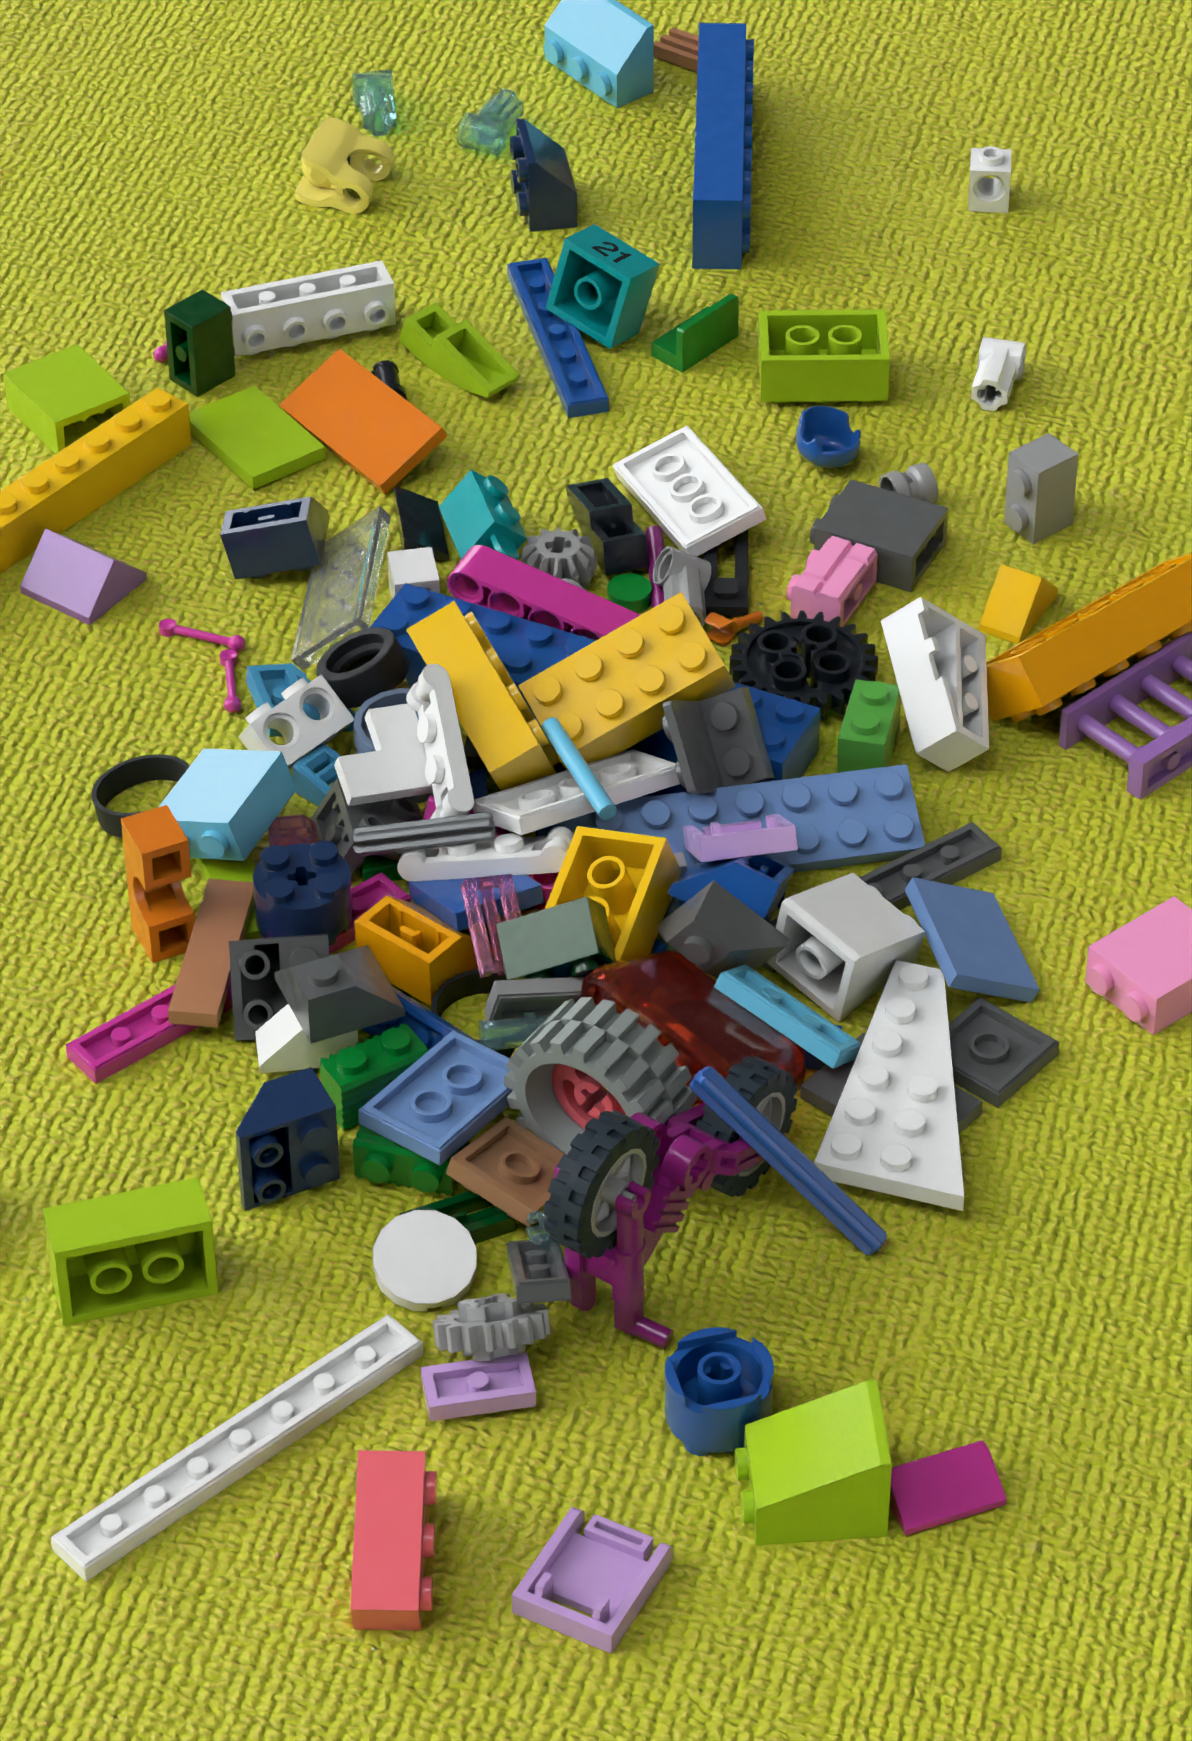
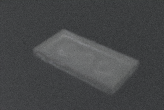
[291,506,391,670]

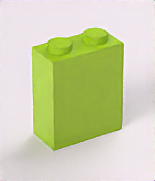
[4,344,131,454]

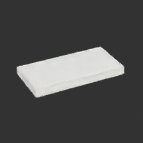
[612,426,766,557]
[473,749,680,835]

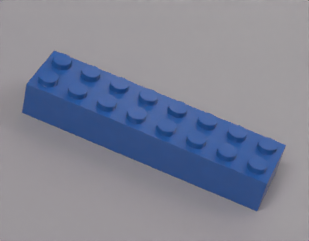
[692,23,754,269]

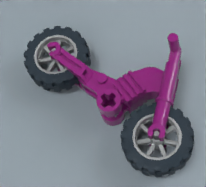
[544,1056,798,1349]

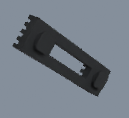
[704,529,748,618]

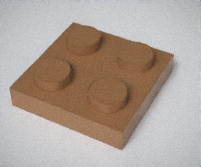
[446,1117,566,1228]

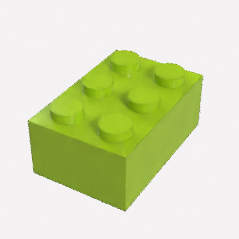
[758,309,890,404]
[43,1177,218,1326]

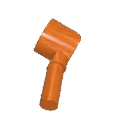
[705,611,763,646]

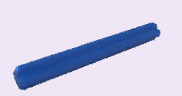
[690,1066,887,1255]

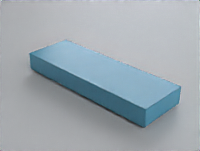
[714,964,861,1069]

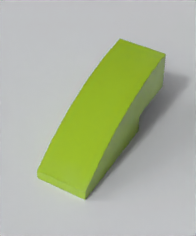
[399,302,520,398]

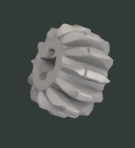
[521,526,597,589]

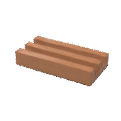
[654,27,699,72]

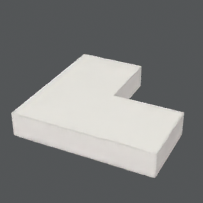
[334,703,433,806]

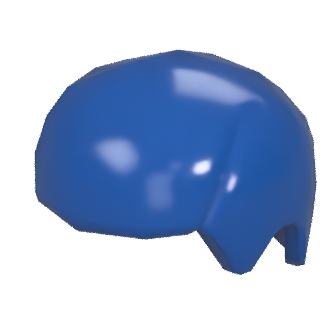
[795,406,861,469]

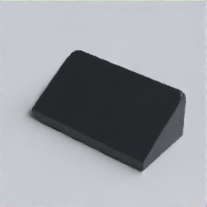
[394,487,449,562]

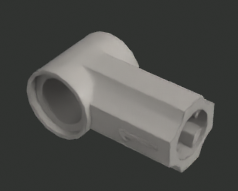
[652,546,711,627]

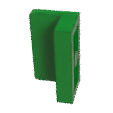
[651,293,739,373]

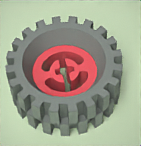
[504,997,697,1155]

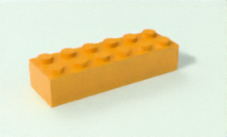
[986,552,1192,723]

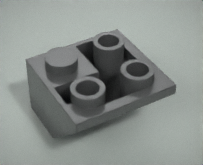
[229,933,329,1041]

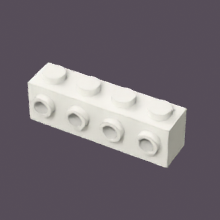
[221,260,396,357]

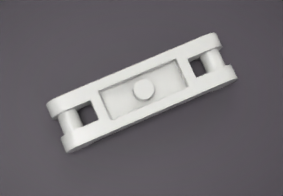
[406,664,474,819]
[397,826,574,882]

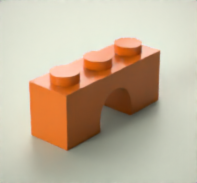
[121,805,195,963]

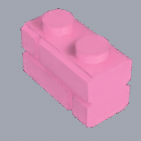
[787,536,878,627]

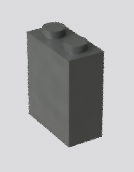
[810,480,948,592]

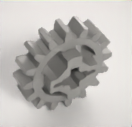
[433,1293,551,1361]

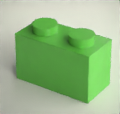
[837,679,901,773]

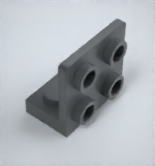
[662,687,775,795]
[310,779,423,875]

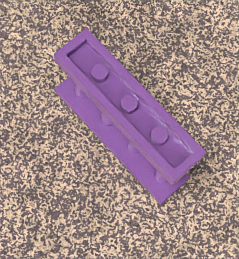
[1059,632,1192,800]

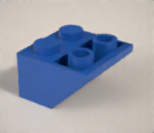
[668,854,795,923]

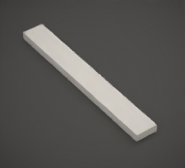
[50,1314,424,1582]

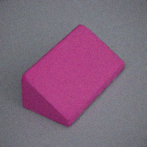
[889,1441,1007,1536]

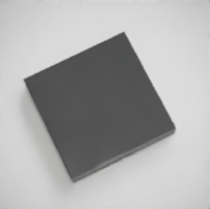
[949,997,1059,1108]

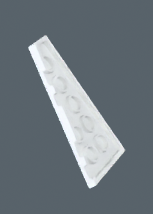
[814,960,964,1211]

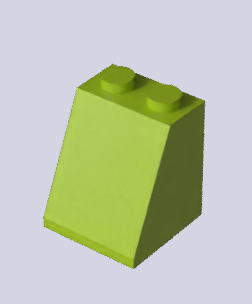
[735,1380,892,1546]

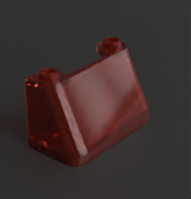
[581,951,806,1107]

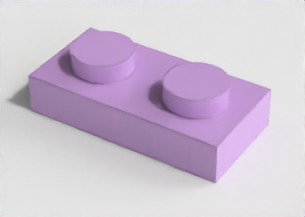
[421,1352,536,1421]

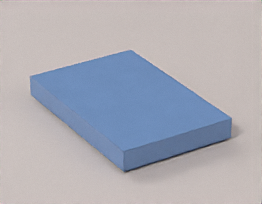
[905,877,1040,1002]
[358,1030,513,1165]

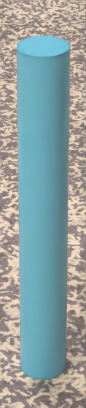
[541,717,617,820]

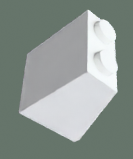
[767,873,925,1022]

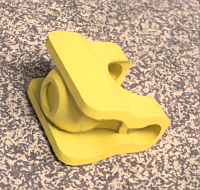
[295,117,395,214]

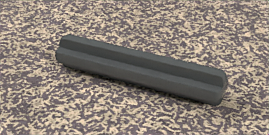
[352,812,496,857]

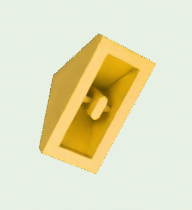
[979,564,1058,644]

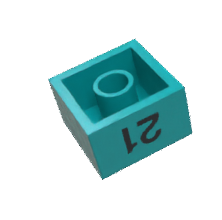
[545,224,660,349]

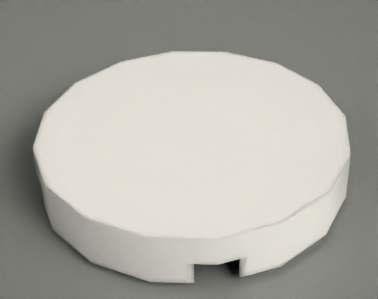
[373,1210,477,1311]

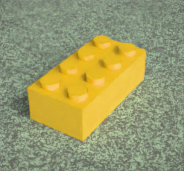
[518,592,736,770]
[406,601,561,791]

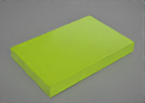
[189,385,326,490]

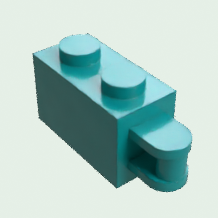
[439,469,527,560]

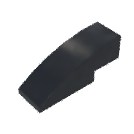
[566,478,649,575]

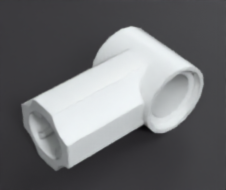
[971,337,1026,411]

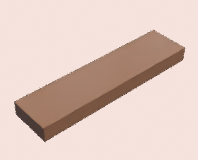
[168,878,255,1028]

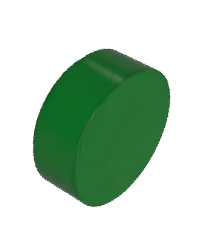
[607,573,652,613]

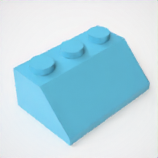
[543,0,654,108]

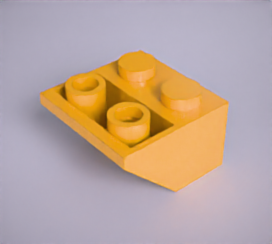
[354,895,495,1006]

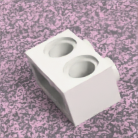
[238,674,354,769]

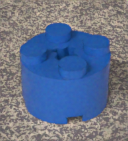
[664,1327,774,1456]

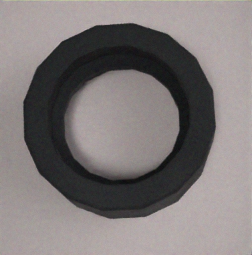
[316,627,409,709]

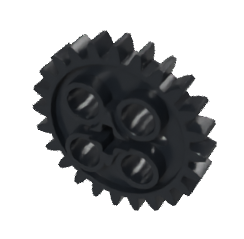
[729,610,878,720]

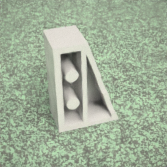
[881,597,989,772]

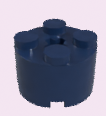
[253,841,353,946]

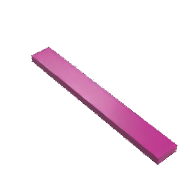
[66,872,411,1084]

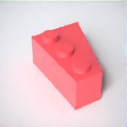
[350,1450,437,1630]

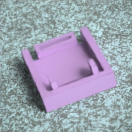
[683,814,798,862]
[512,1507,673,1654]

